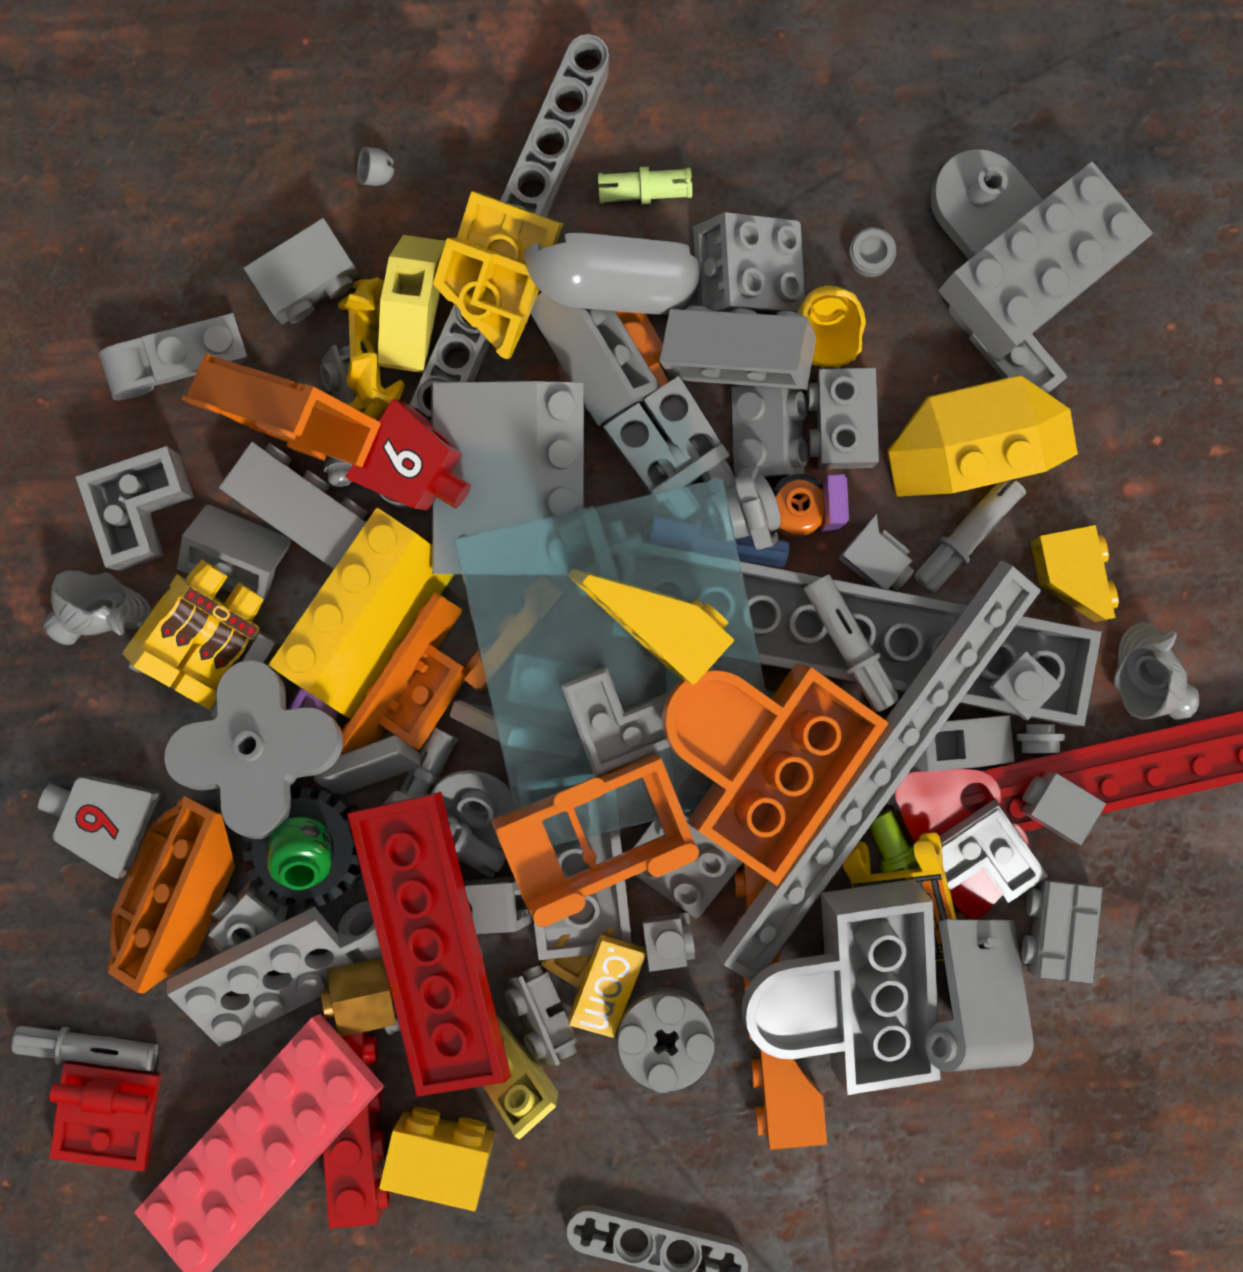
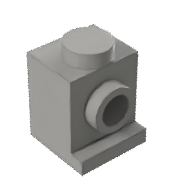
[642,912,695,972]

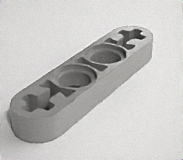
[567,1205,748,1272]

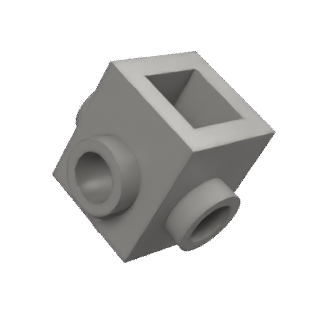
[209,879,288,953]

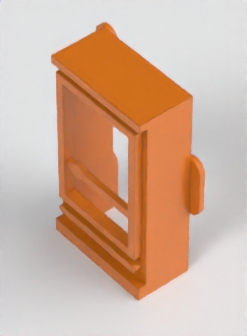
[181,353,381,468]
[490,753,699,927]

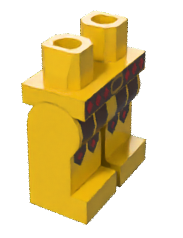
[122,559,264,710]

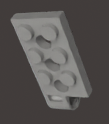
[166,901,382,1047]

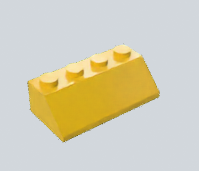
[268,508,455,719]

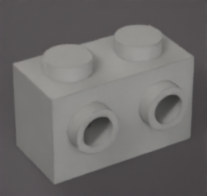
[807,368,879,470]

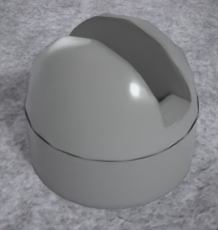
[357,147,394,186]

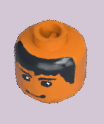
[772,474,824,537]

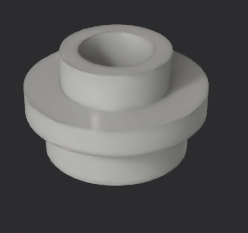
[1016,724,1065,753]

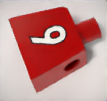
[345,399,471,510]

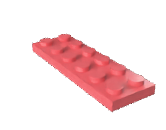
[134,1014,384,1272]

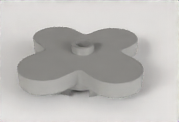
[164,660,343,839]

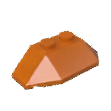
[107,796,235,994]

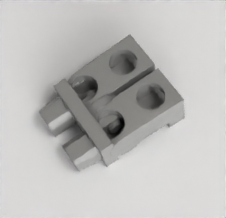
[603,376,736,521]

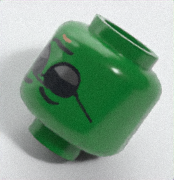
[267,816,332,890]

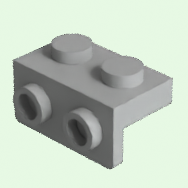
[731,385,809,479]

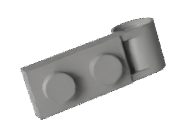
[99,313,247,400]

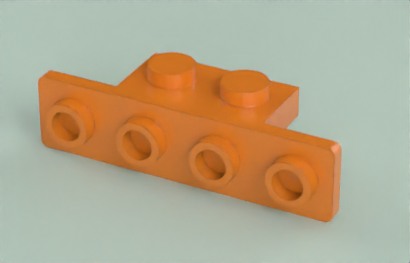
[340,593,470,755]

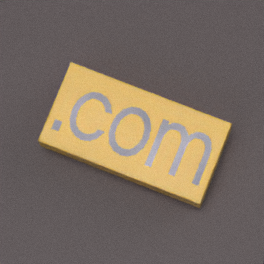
[568,934,646,1038]

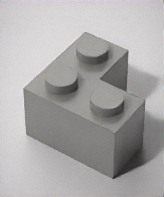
[76,446,194,572]

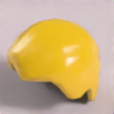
[797,285,866,368]

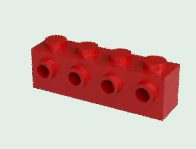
[323,1023,390,1229]

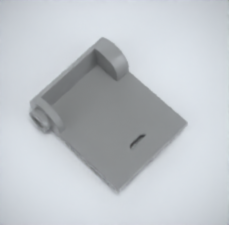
[925,920,1034,1072]

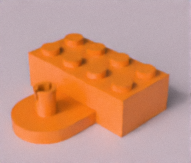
[662,663,889,886]

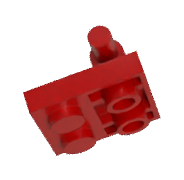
[49,1061,162,1172]

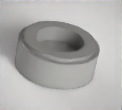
[848,227,896,277]

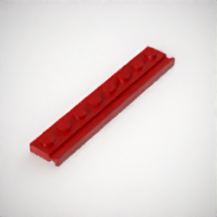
[960,710,1243,832]

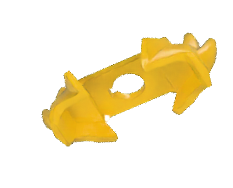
[338,277,405,421]

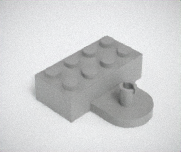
[931,149,1153,362]
[742,879,941,1095]

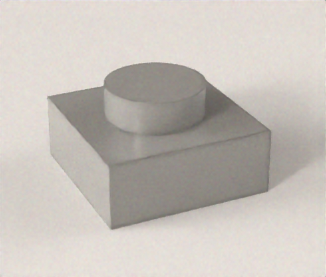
[989,651,1061,720]

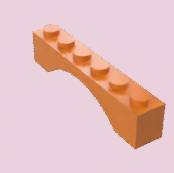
[734,863,827,1150]

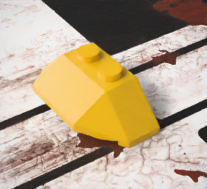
[887,375,1078,497]

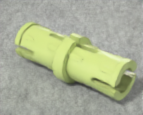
[598,167,692,205]

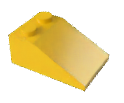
[567,568,734,686]

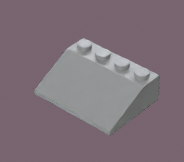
[431,381,584,575]

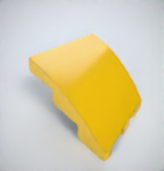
[433,191,563,359]

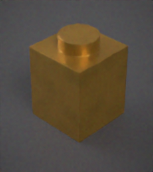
[320,957,396,1037]

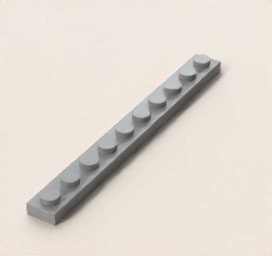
[714,560,1041,981]

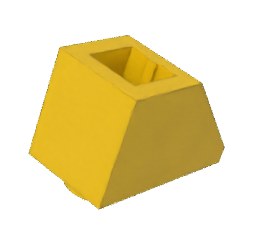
[1030,525,1119,622]

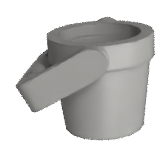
[706,465,781,550]

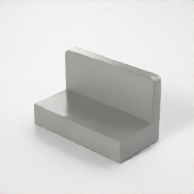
[177,505,291,605]

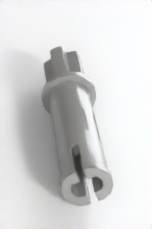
[914,480,1026,593]
[804,574,899,712]
[12,1025,158,1072]

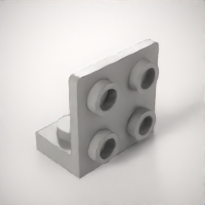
[693,212,805,313]
[633,776,743,918]

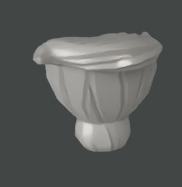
[44,570,152,645]
[1114,621,1200,720]

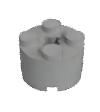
[618,987,715,1093]

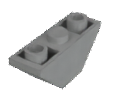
[910,715,1015,772]

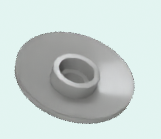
[431,770,520,848]

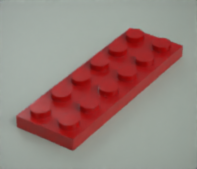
[347,792,511,1097]

